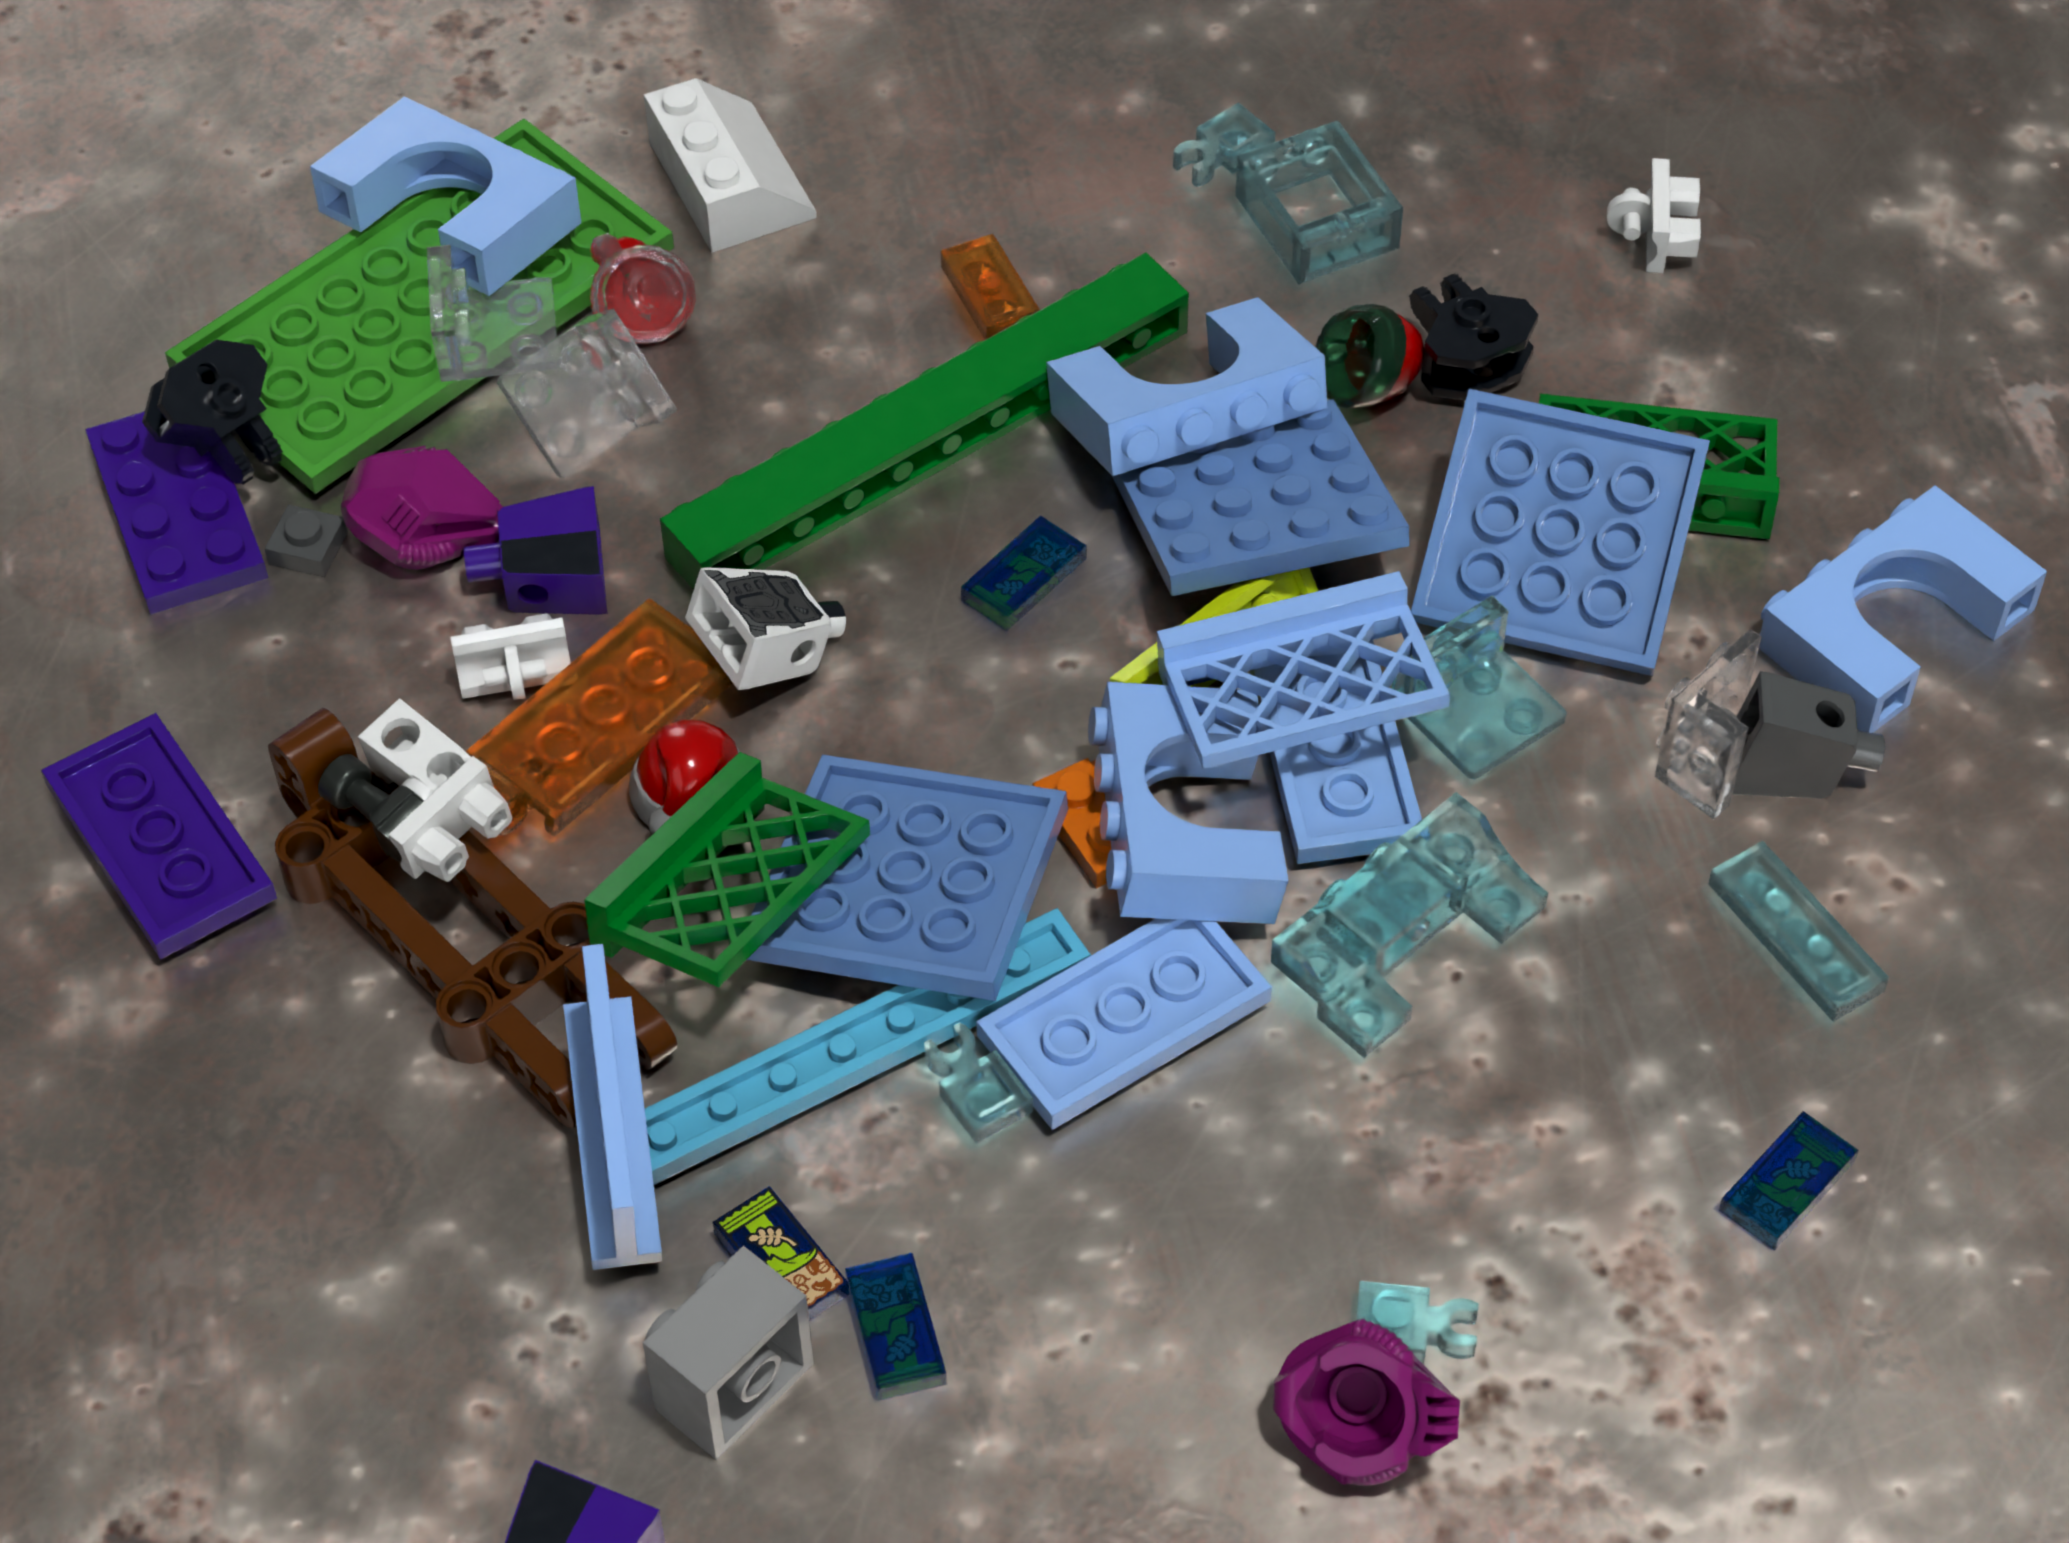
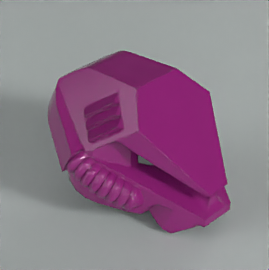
[341,446,503,570]
[1272,1318,1460,1486]

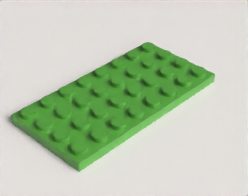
[165,118,674,494]

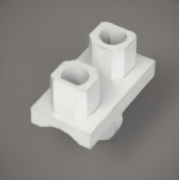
[1607,158,1701,273]
[451,613,573,700]

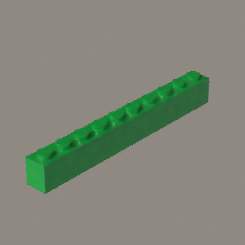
[660,252,1189,590]

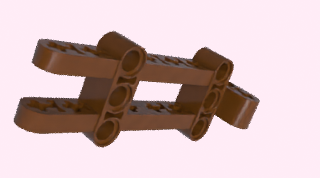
[268,708,678,1128]

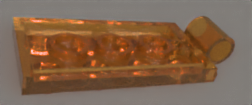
[466,598,733,837]

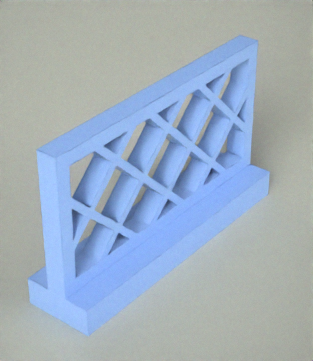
[1157,571,1450,769]
[563,944,662,1270]

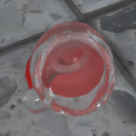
[590,233,696,344]

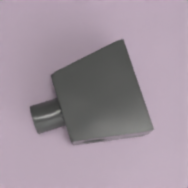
[1723,671,1885,799]

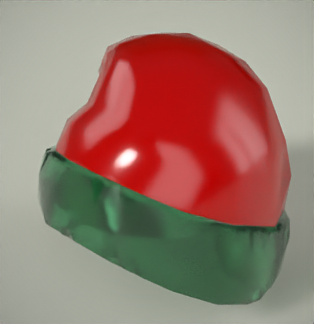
[1315,304,1424,409]

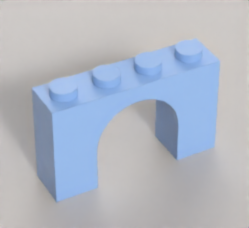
[310,96,582,296]
[1046,297,1327,476]
[1757,485,2047,733]
[1088,682,1288,924]

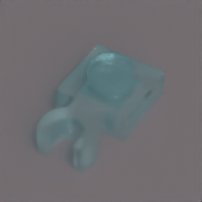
[1173,102,1276,187]
[924,1023,1033,1144]
[1356,1281,1478,1363]

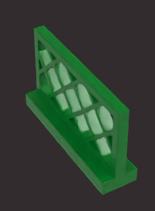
[1539,393,1780,539]
[584,752,870,988]

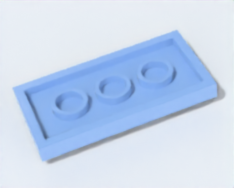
[1250,640,1425,864]
[976,918,1272,1130]

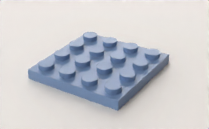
[1411,389,1710,676]
[1112,399,1409,596]
[747,754,1068,1001]

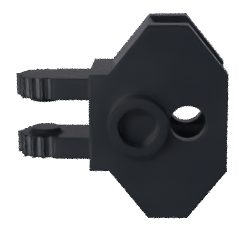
[1409,273,1539,400]
[142,339,283,485]

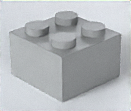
[642,1246,814,1460]

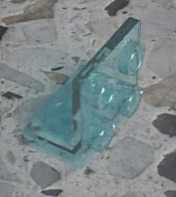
[1392,595,1567,780]

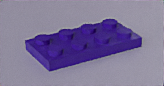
[85,411,269,615]
[41,713,277,960]

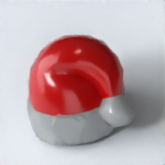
[629,719,740,834]

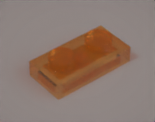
[940,234,1040,340]

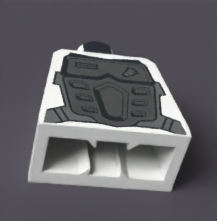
[685,567,846,690]

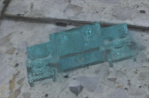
[1271,792,1548,1058]

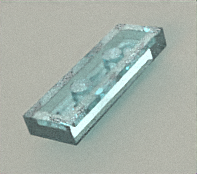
[1708,841,1889,1022]

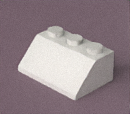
[644,78,816,253]

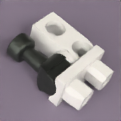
[318,698,512,882]

